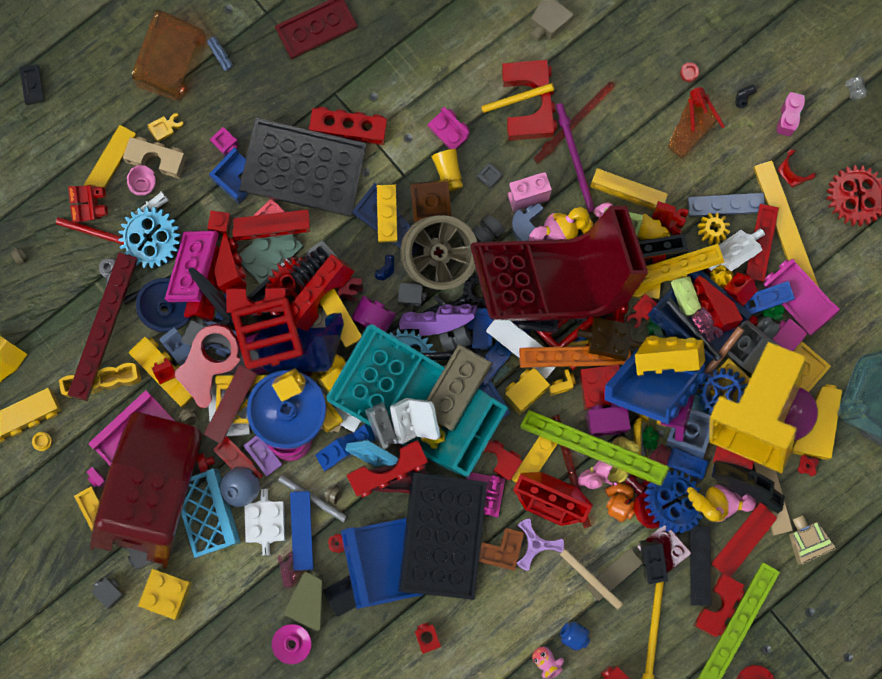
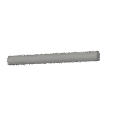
[278,475,347,522]

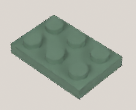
[240,235,304,284]

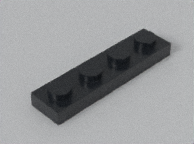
[689,526,711,605]

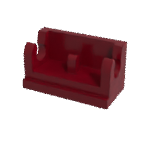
[338,277,364,302]

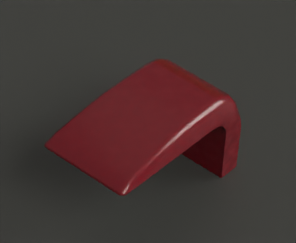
[470,206,648,321]

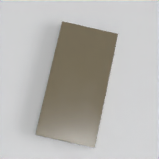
[426,344,493,432]

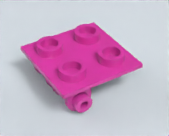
[466,472,505,517]

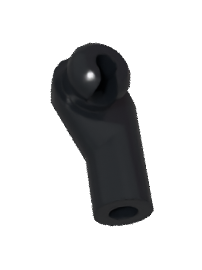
[735,84,757,109]

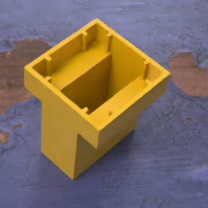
[709,342,806,473]

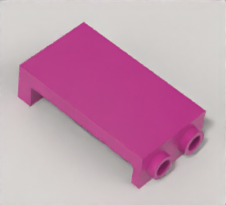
[764,259,840,336]

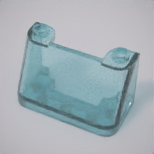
[837,351,882,439]

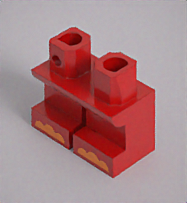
[68,185,108,223]

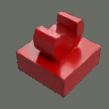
[152,358,175,384]

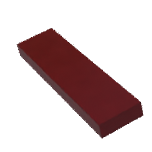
[204,365,258,443]

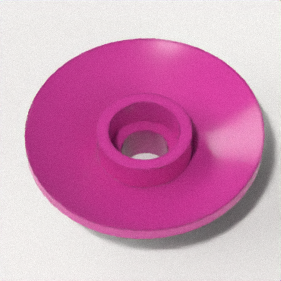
[272,624,311,664]

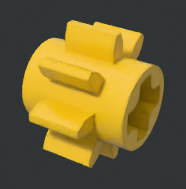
[710,265,734,289]

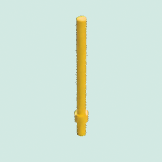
[642,582,664,679]

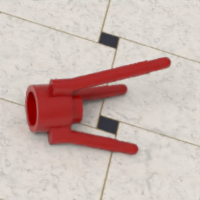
[688,87,725,132]

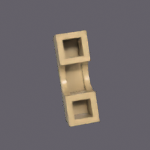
[123,137,186,179]

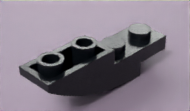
[711,461,785,514]

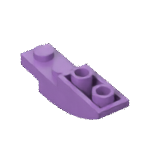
[399,304,478,336]

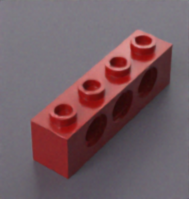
[309,107,387,145]

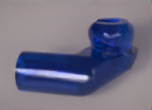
[375,255,394,281]

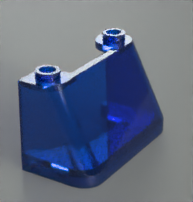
[253,313,344,373]

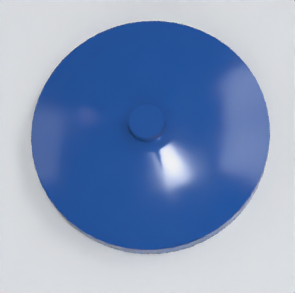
[247,370,326,449]

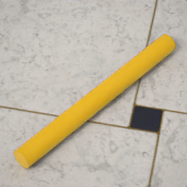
[481,83,555,113]

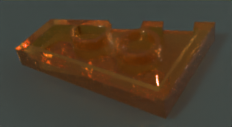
[668,96,717,159]

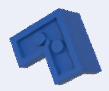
[209,147,249,204]
[466,308,493,351]

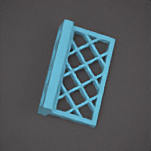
[181,468,241,558]

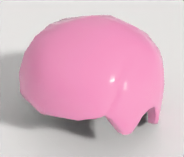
[127,165,156,196]

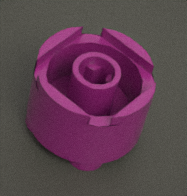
[351,296,397,333]

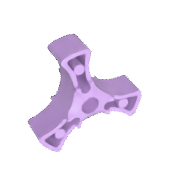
[517,518,564,571]

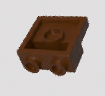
[410,179,452,222]

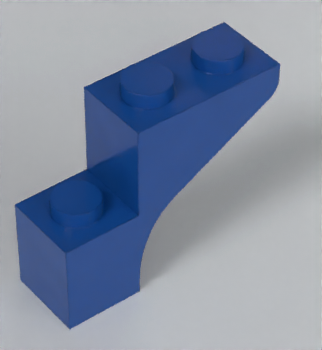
[315,424,377,472]

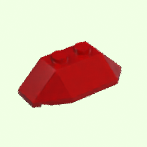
[513,472,593,526]

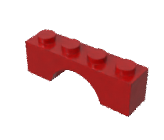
[283,254,355,331]
[346,440,428,498]

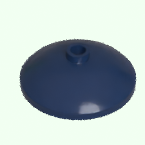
[136,278,192,333]

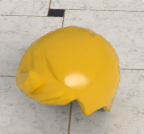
[638,214,670,241]

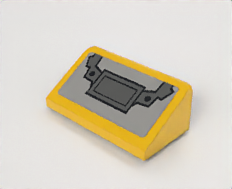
[633,418,649,457]

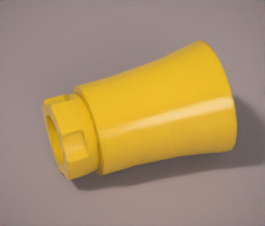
[431,149,463,192]

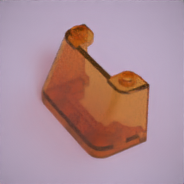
[132,10,206,101]

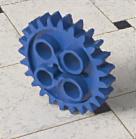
[644,470,704,533]

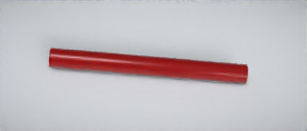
[56,217,124,245]

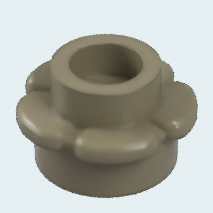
[10,247,27,265]
[178,408,197,425]
[325,485,342,504]

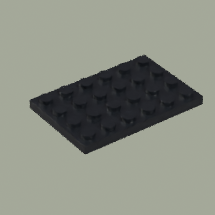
[239,118,366,217]
[398,473,487,600]

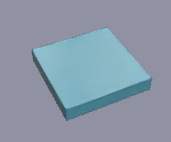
[345,440,398,467]

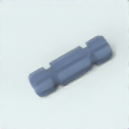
[207,36,233,71]

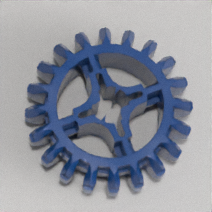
[697,368,748,415]

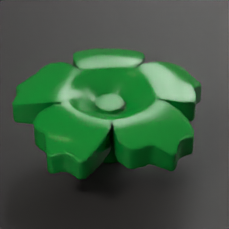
[762,305,786,321]
[642,426,659,450]

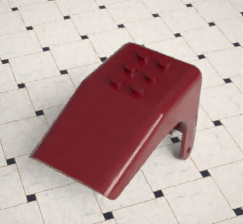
[90,412,202,569]

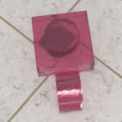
[691,307,723,342]
[278,553,296,589]

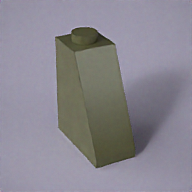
[283,570,323,632]

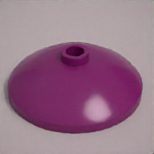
[784,387,818,441]

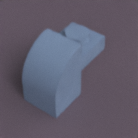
[512,203,544,241]
[159,328,191,366]

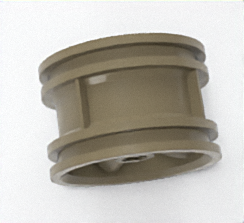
[400,215,477,290]

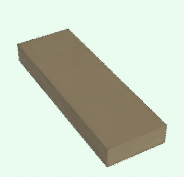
[585,548,643,601]

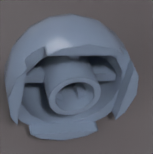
[220,467,260,507]

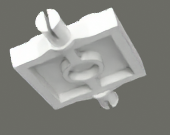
[709,228,765,271]
[245,489,286,556]

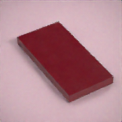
[275,0,358,60]

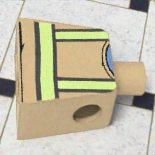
[789,515,836,565]

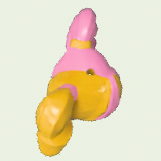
[529,207,593,241]
[687,484,757,522]

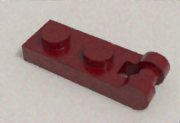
[624,443,671,495]

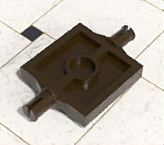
[577,317,643,361]

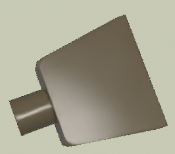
[530,0,574,41]

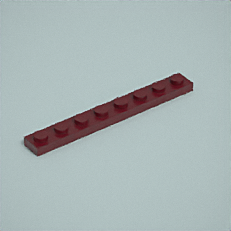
[67,253,138,402]

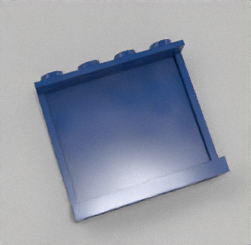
[605,349,706,424]
[341,518,425,609]

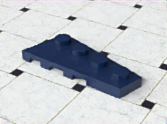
[352,183,421,258]

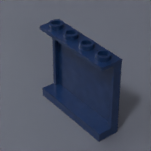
[647,270,752,366]

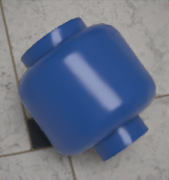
[560,621,590,651]

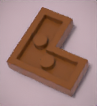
[479,528,524,571]

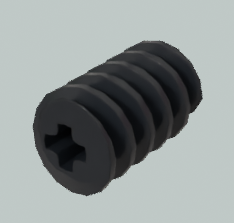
[288,246,329,288]

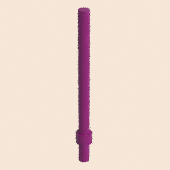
[556,103,595,213]

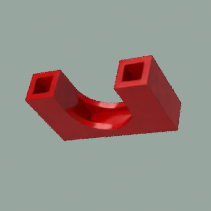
[501,60,557,141]

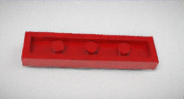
[745,204,779,282]

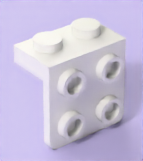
[389,398,440,444]

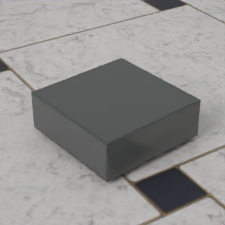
[476,162,503,189]

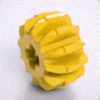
[697,213,730,245]

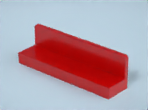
[232,210,311,241]
[184,246,220,322]
[711,502,777,577]

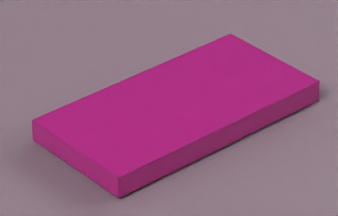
[165,231,219,302]

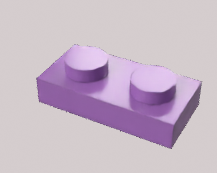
[243,436,282,477]

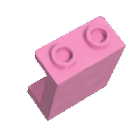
[507,172,552,212]

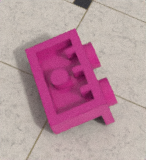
[427,107,470,150]

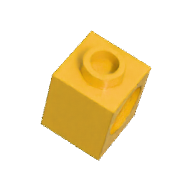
[272,368,306,401]

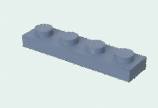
[687,193,765,217]

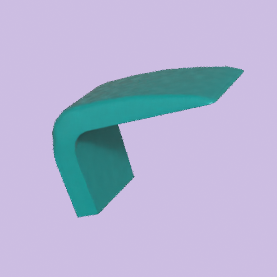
[327,325,508,477]

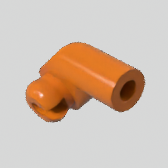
[605,483,634,499]

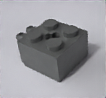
[727,316,780,374]

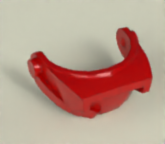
[777,149,816,188]

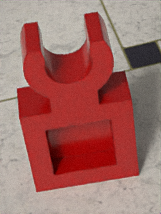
[626,293,657,328]

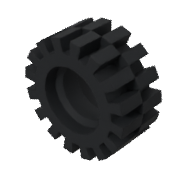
[463,273,487,308]

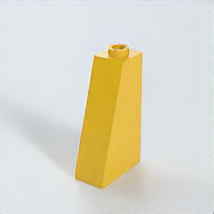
[792,384,842,460]

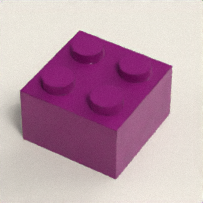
[585,404,630,437]

